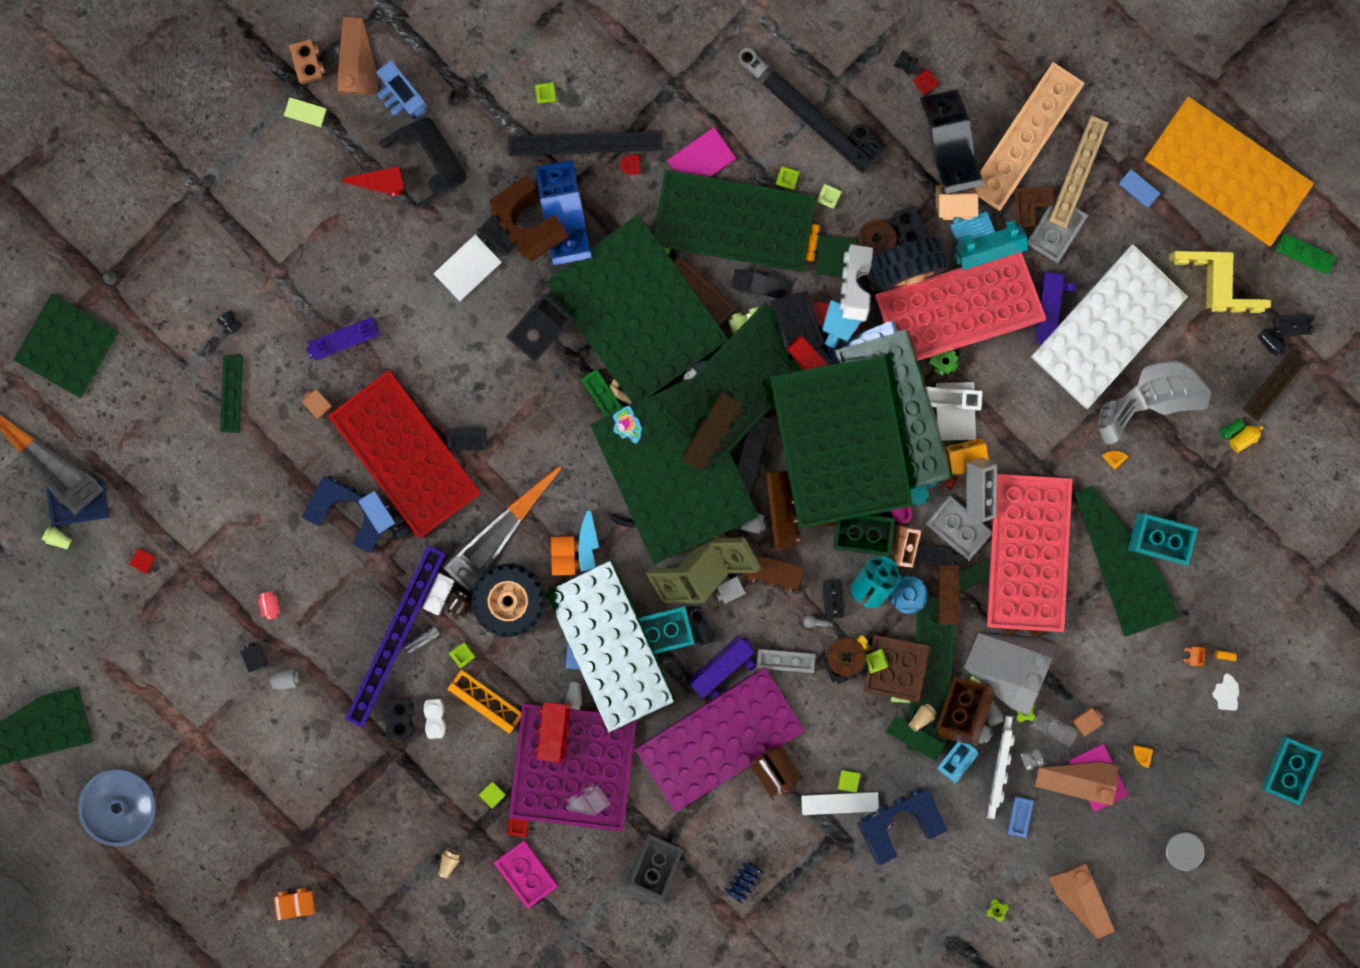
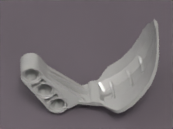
[1097,361,1211,445]

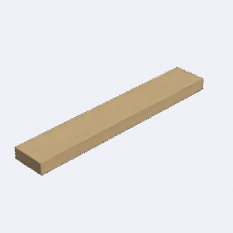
[1048,115,1109,229]

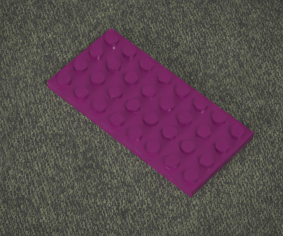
[634,666,805,812]

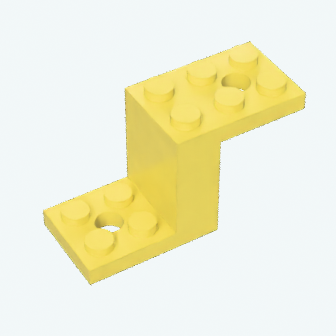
[1169,251,1271,313]

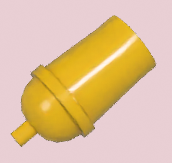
[1229,425,1263,453]

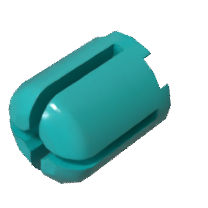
[851,556,901,608]

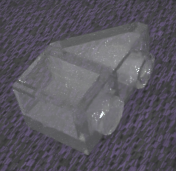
[1031,710,1079,747]
[566,784,611,815]

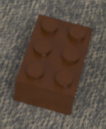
[936,677,994,746]

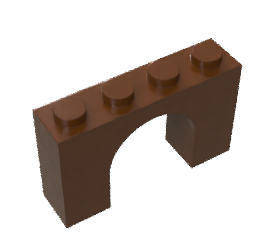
[489,175,569,262]

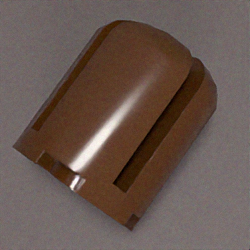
[751,745,804,801]

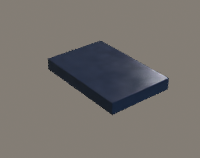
[46,480,110,527]

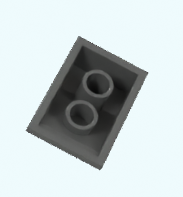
[624,834,683,907]

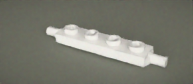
[987,716,1015,819]

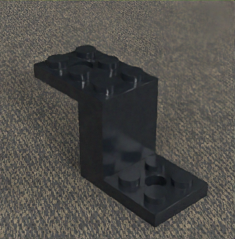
[920,89,984,194]
[506,291,575,363]

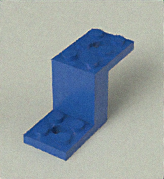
[535,160,591,265]

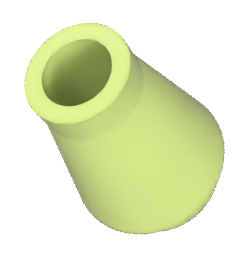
[41,526,72,550]

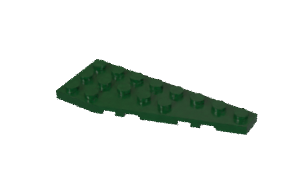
[1073,486,1179,637]
[0,686,93,765]

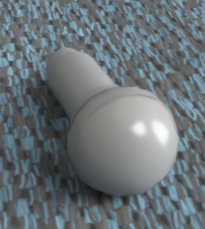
[803,615,833,628]

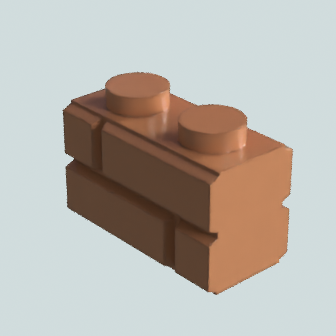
[888,524,922,568]

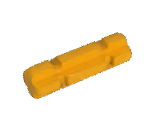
[805,224,820,262]

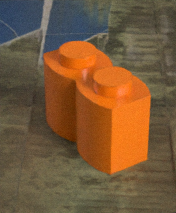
[551,536,579,575]
[273,887,316,920]

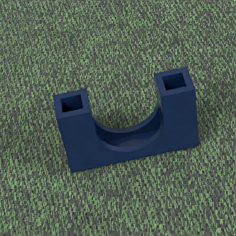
[302,475,393,553]
[857,787,948,865]

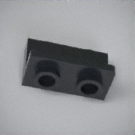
[477,214,518,257]
[822,580,844,620]

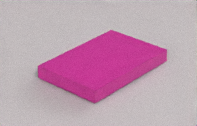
[667,127,736,177]
[1068,743,1129,812]
[493,839,558,909]

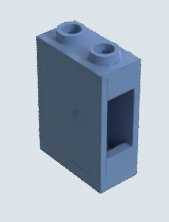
[376,61,427,119]

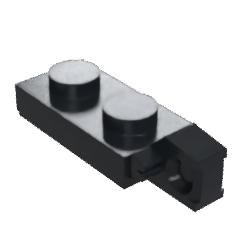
[914,545,964,567]

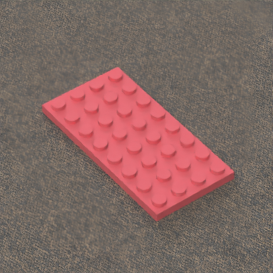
[875,252,1046,360]
[987,474,1072,632]

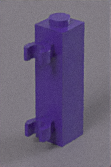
[1034,272,1076,346]
[306,317,381,361]
[687,635,757,698]

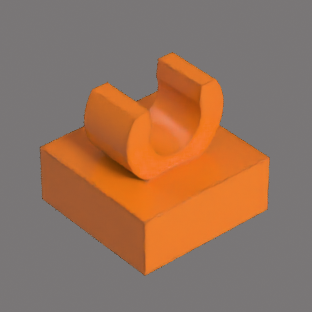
[1183,646,1206,666]

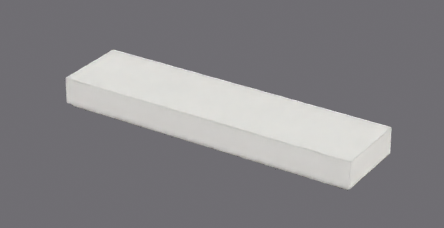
[801,792,879,815]

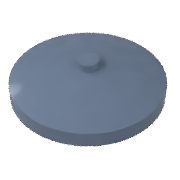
[78,769,156,846]

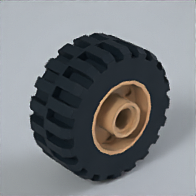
[871,237,948,291]
[471,564,546,638]

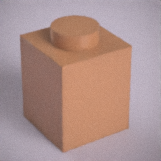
[302,389,333,419]
[1071,707,1103,737]

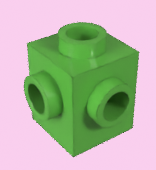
[928,350,959,376]

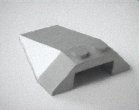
[964,633,1057,715]

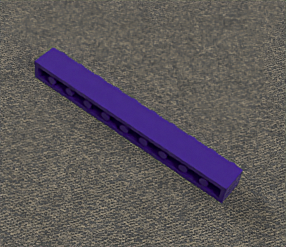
[345,545,447,728]

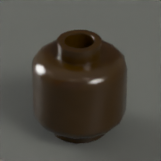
[445,588,472,617]

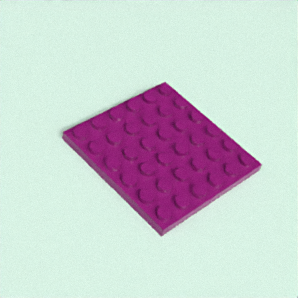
[509,703,637,832]

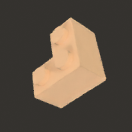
[936,185,978,220]

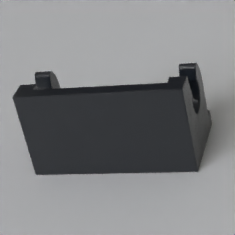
[1272,315,1315,336]
[447,429,487,451]

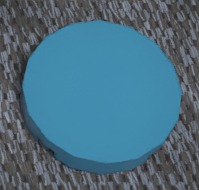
[890,576,929,614]

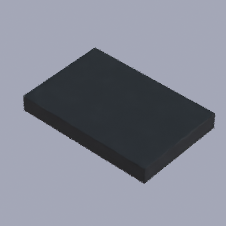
[770,290,824,357]

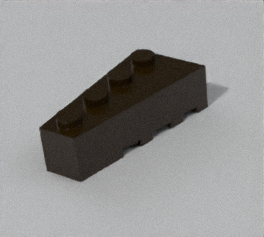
[681,390,743,471]

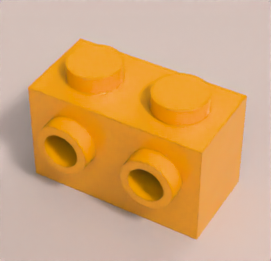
[944,438,989,475]

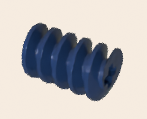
[724,861,765,904]

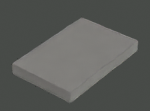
[1027,195,1089,264]
[925,495,992,561]

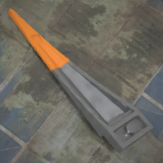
[0,415,104,515]
[442,466,561,592]

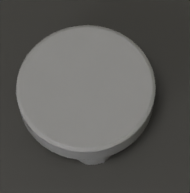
[1165,832,1204,871]

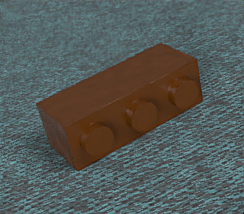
[742,554,804,592]
[938,566,959,625]

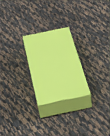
[284,97,327,127]

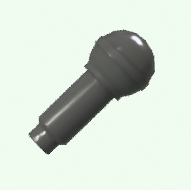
[103,271,117,285]

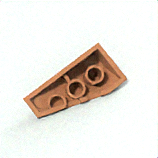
[337,17,379,96]
[1035,762,1118,806]
[1048,861,1115,939]

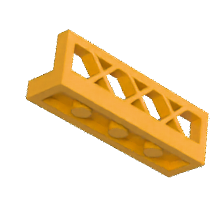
[448,670,522,734]

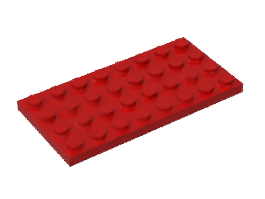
[328,370,481,539]

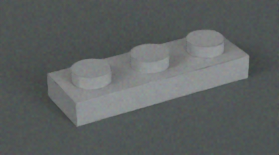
[756,649,816,673]

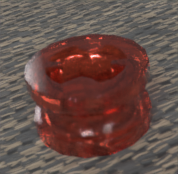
[942,475,958,491]

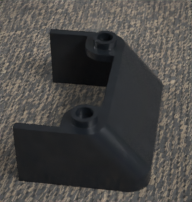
[378,118,466,210]

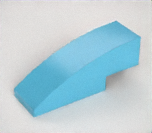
[579,510,599,572]

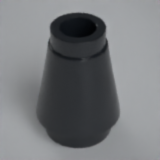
[1257,329,1286,356]

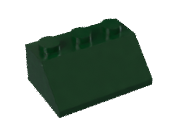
[833,515,895,557]

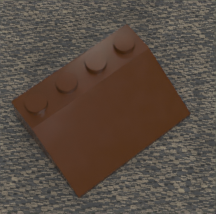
[765,471,800,551]

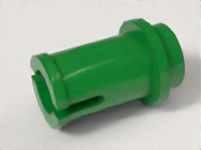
[1219,418,1245,440]

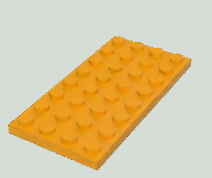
[1144,96,1314,247]

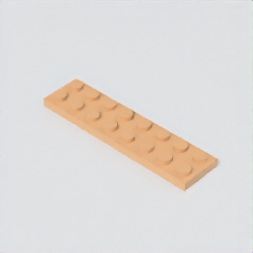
[974,62,1085,211]

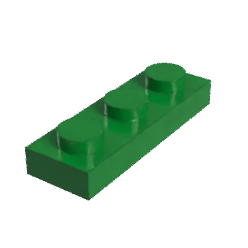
[1275,233,1336,275]
[581,369,623,417]

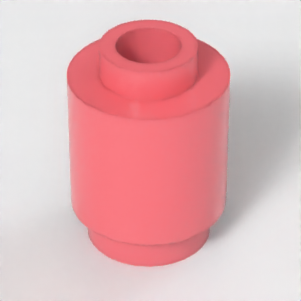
[258,591,281,620]

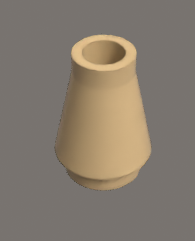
[909,704,937,732]
[438,848,460,878]

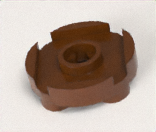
[858,220,897,258]
[827,638,866,676]

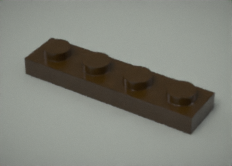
[1242,350,1306,421]

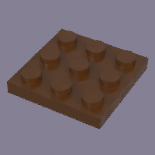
[864,635,931,702]

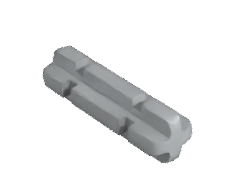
[404,627,440,653]

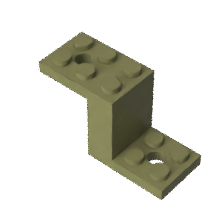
[646,538,761,603]

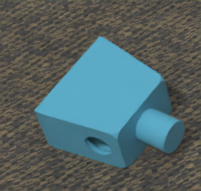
[822,300,861,349]

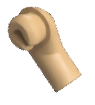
[609,379,632,404]

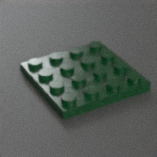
[13,293,119,398]

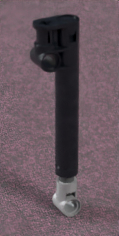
[738,48,887,174]

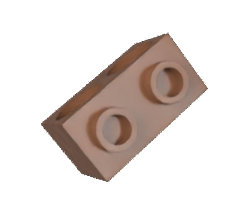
[289,39,325,85]

